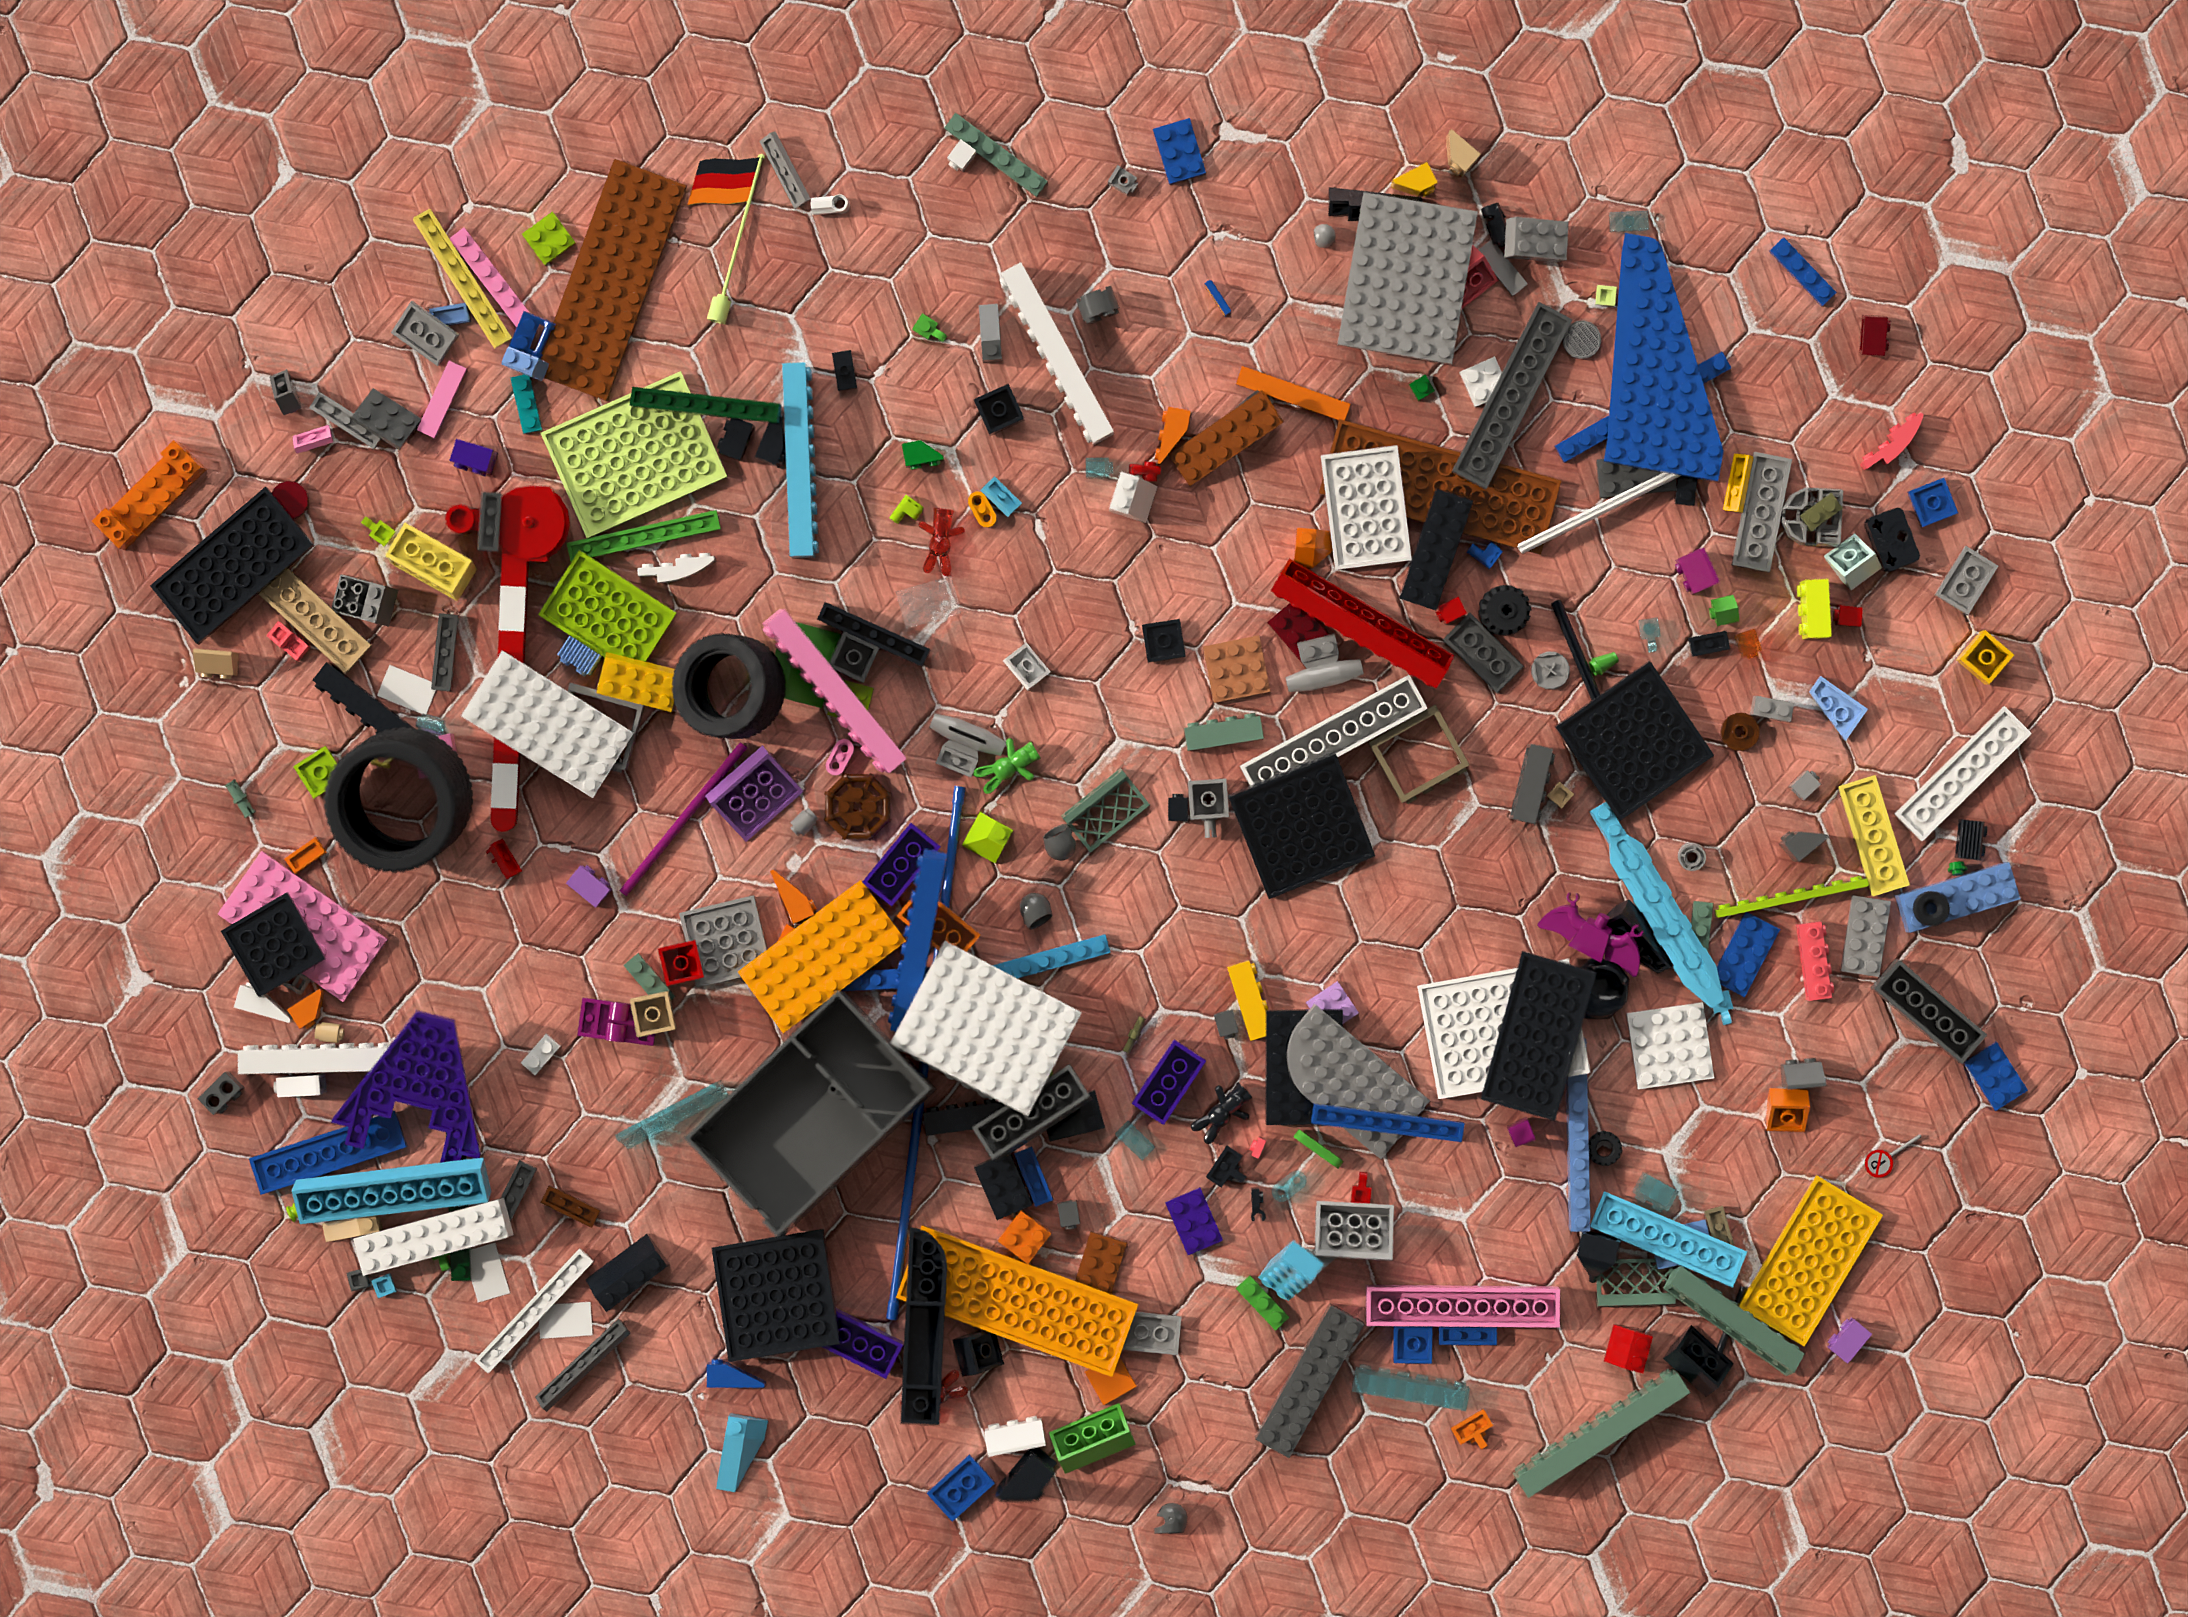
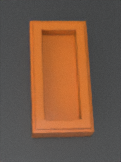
[285,837,328,875]

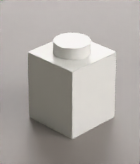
[947,139,977,171]

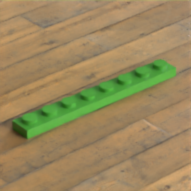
[567,510,721,562]

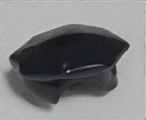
[1581,958,1630,1019]

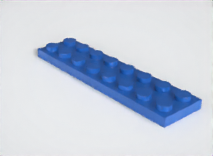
[249,1110,408,1195]

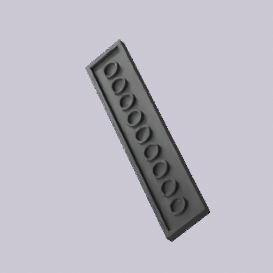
[1451,302,1572,489]

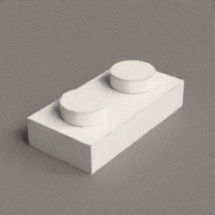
[521,1034,561,1075]

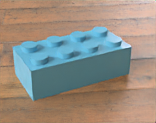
[1258,1241,1324,1301]

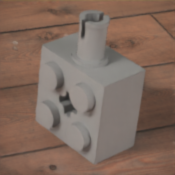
[1188,779,1229,838]

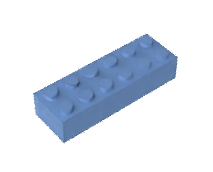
[1895,862,2020,933]

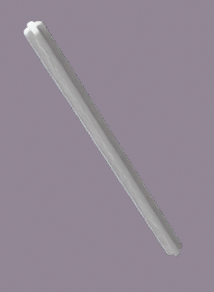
[1518,473,1680,554]

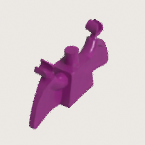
[1537,892,1643,977]

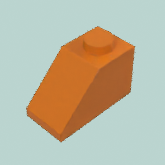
[287,988,325,1030]

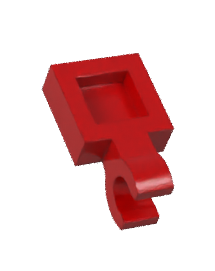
[1350,1172,1372,1204]

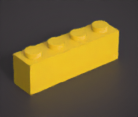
[1227,960,1269,1041]

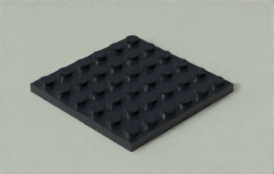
[1554,661,1714,821]
[1228,752,1375,899]
[712,1229,841,1362]

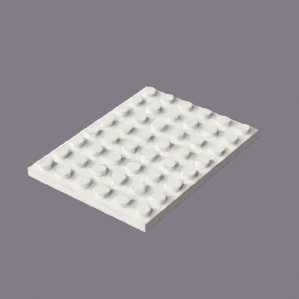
[890,941,1081,1116]
[1417,959,1590,1099]

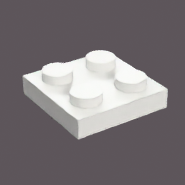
[1459,357,1502,407]

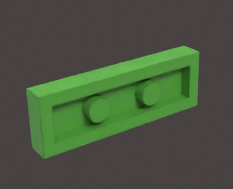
[1236,1275,1289,1331]

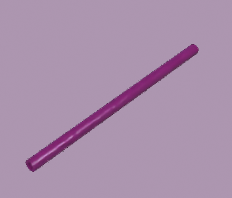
[619,742,747,896]

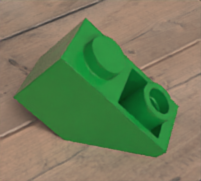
[902,440,944,470]

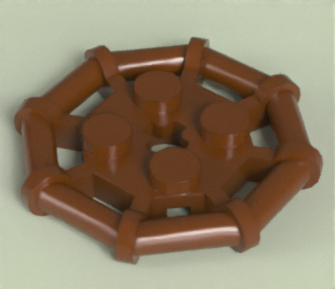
[824,773,892,841]

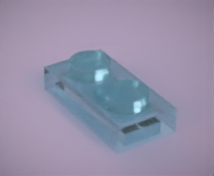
[1115,1120,1155,1160]

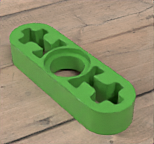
[1293,1129,1344,1169]

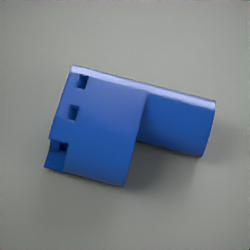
[1466,541,1503,569]

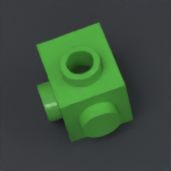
[1709,595,1739,626]

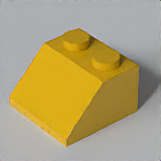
[1391,162,1438,197]

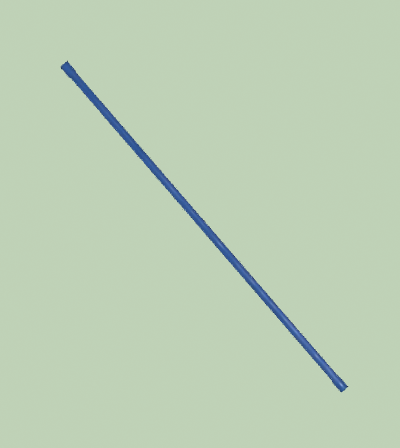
[886,786,966,1320]

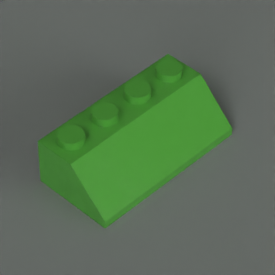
[1049,1403,1136,1474]

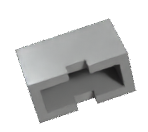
[1750,696,1794,723]

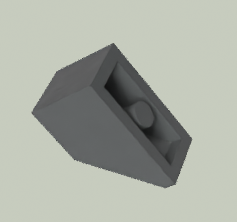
[270,370,301,415]

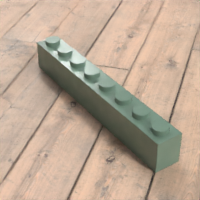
[1663,1266,1804,1376]

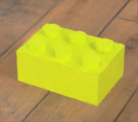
[1797,579,1831,639]

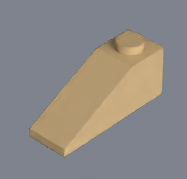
[322,1215,383,1242]

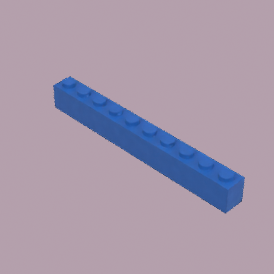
[888,849,948,1032]

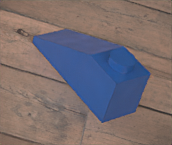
[707,1359,766,1388]

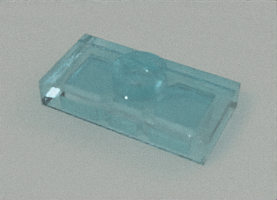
[1609,210,1649,232]

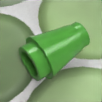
[1589,652,1619,676]

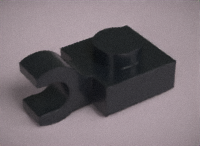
[1251,1187,1266,1221]

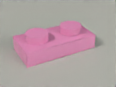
[293,425,333,453]

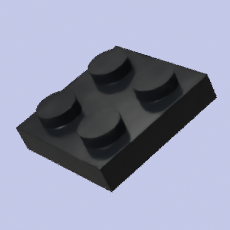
[1142,619,1186,663]

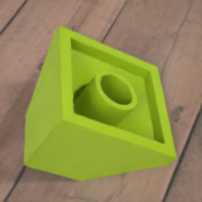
[962,812,1013,863]

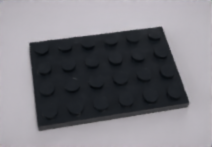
[1265,1009,1343,1125]

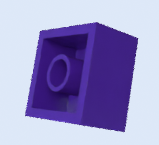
[449,439,498,477]

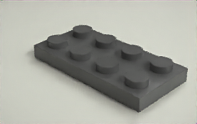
[1596,459,1677,498]

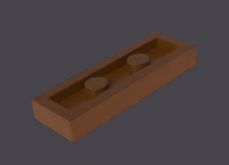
[540,1185,601,1228]

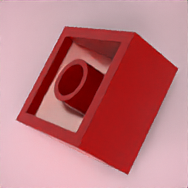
[658,940,704,986]
[1604,1324,1653,1374]

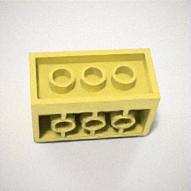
[385,523,477,602]

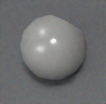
[1314,224,1336,248]

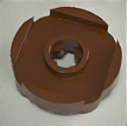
[1720,712,1760,751]

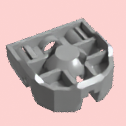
[1781,487,1843,547]

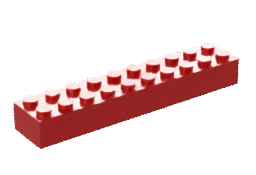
[1270,558,1455,689]

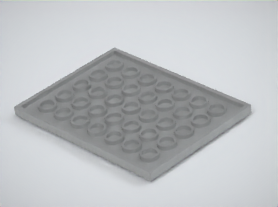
[1337,192,1478,364]

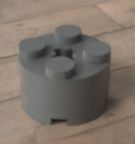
[1076,286,1120,324]

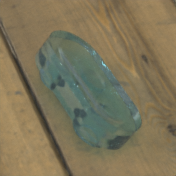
[1272,1170,1306,1202]

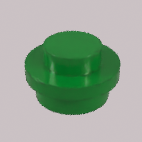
[1948,861,1967,876]

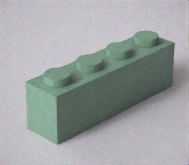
[1184,713,1264,751]

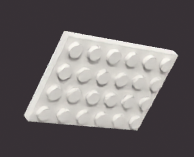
[1321,445,1412,570]

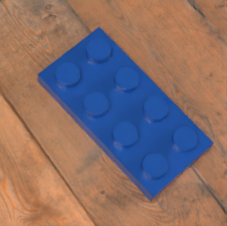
[1716,912,1780,997]

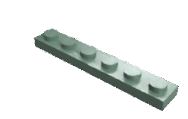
[944,113,1048,198]

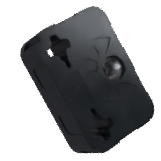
[1864,507,1920,572]

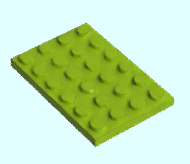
[538,550,677,662]

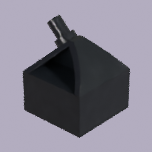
[1577,1231,1622,1283]

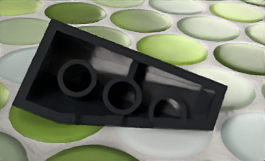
[1606,899,1673,974]

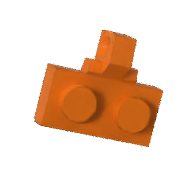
[1451,1409,1493,1450]

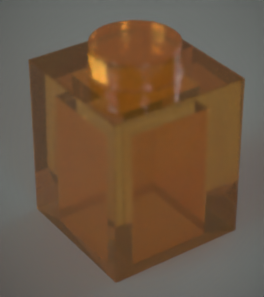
[1734,628,1762,659]

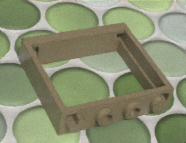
[1368,705,1469,804]

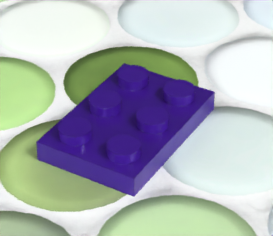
[1165,1187,1223,1255]

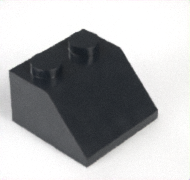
[952,1330,1004,1377]

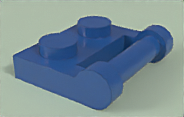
[509,310,556,359]

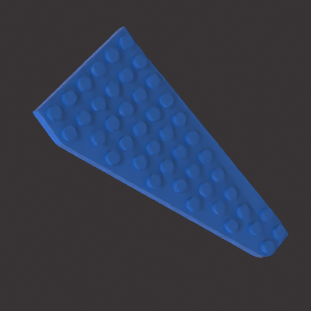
[1603,233,1724,482]

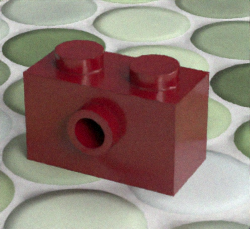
[1859,315,1891,356]

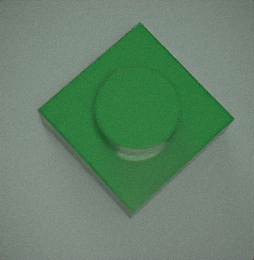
[1409,375,1435,401]

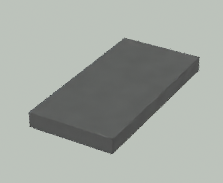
[1443,612,1524,694]

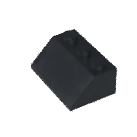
[1663,1325,1734,1397]

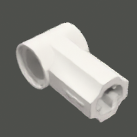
[811,194,850,215]

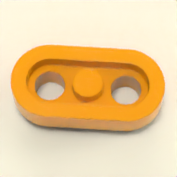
[968,491,997,528]

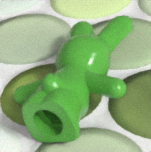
[974,738,1041,794]

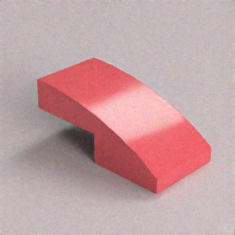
[266,621,311,662]

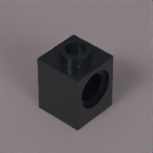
[1168,794,1188,821]

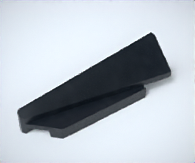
[1328,187,1423,221]

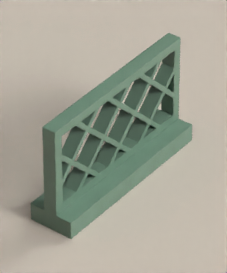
[1061,768,1150,853]
[1596,1258,1676,1307]

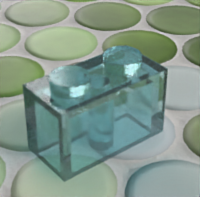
[1632,1172,1679,1213]

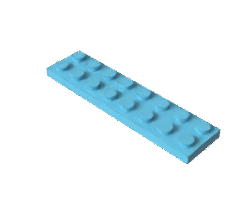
[1590,1191,1747,1288]

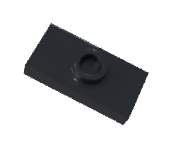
[832,350,857,391]

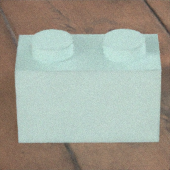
[1824,533,1882,590]

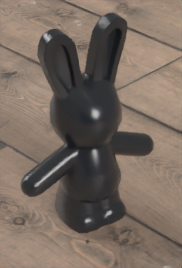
[1191,1082,1253,1144]

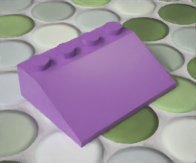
[705,745,804,842]

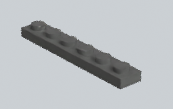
[535,1318,630,1412]

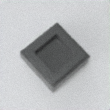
[346,1269,371,1291]

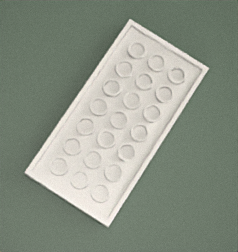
[461,651,634,798]

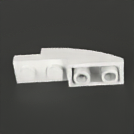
[637,553,716,583]

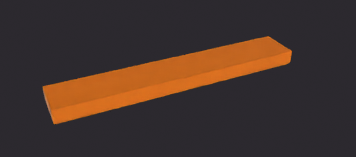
[1236,366,1351,421]

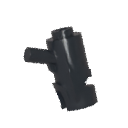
[1481,203,1506,248]

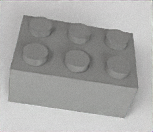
[1504,217,1568,263]

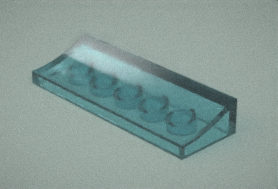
[615,1080,729,1149]

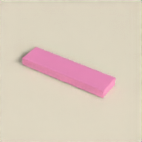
[417,361,467,438]

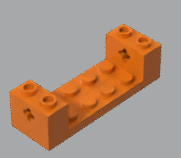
[92,440,207,550]

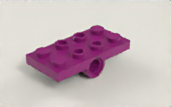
[577,997,656,1046]

